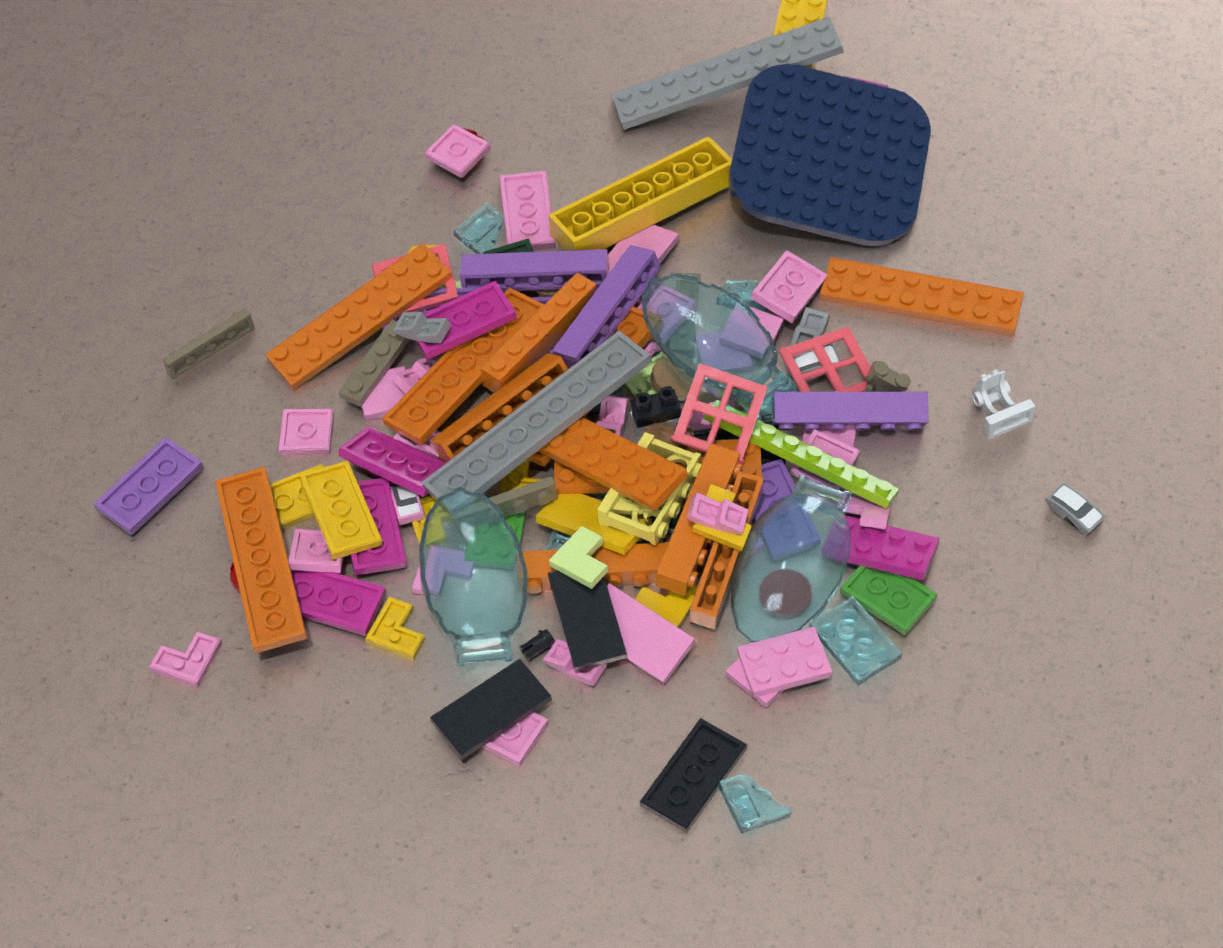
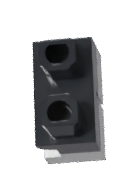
[630,386,682,437]

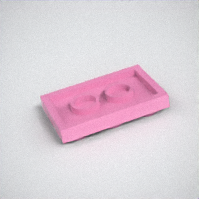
[750,250,828,323]
[737,626,832,698]

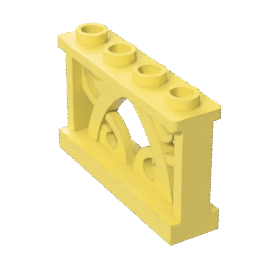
[597,432,702,546]

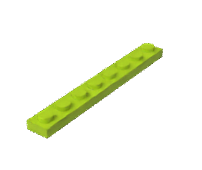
[703,400,899,509]

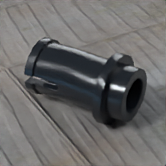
[519,629,555,661]

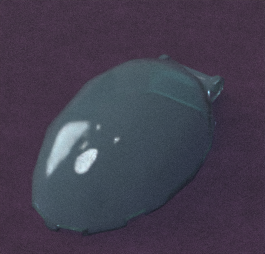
[641,273,789,412]
[730,475,852,643]
[419,487,528,667]

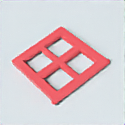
[372,244,459,318]
[779,326,873,392]
[670,363,768,464]

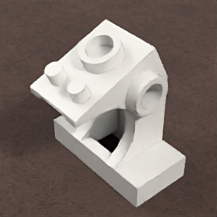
[972,369,1035,440]

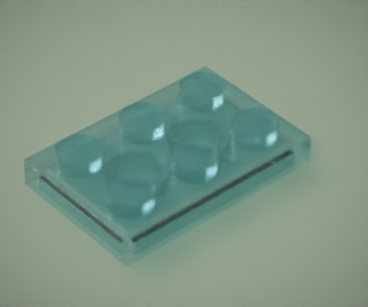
[809,596,902,686]

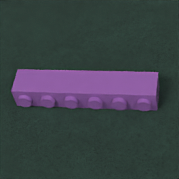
[552,245,661,369]
[459,249,609,291]
[772,392,929,430]

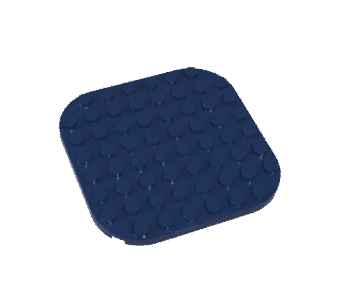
[729,64,931,246]

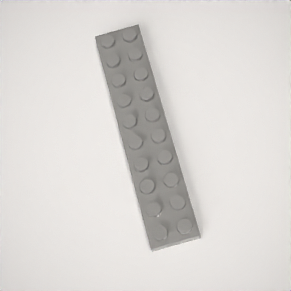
[612,17,844,130]
[421,331,653,516]

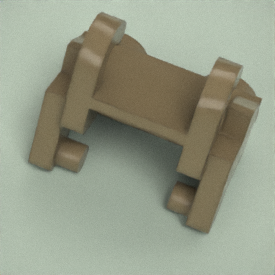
[864,361,911,392]

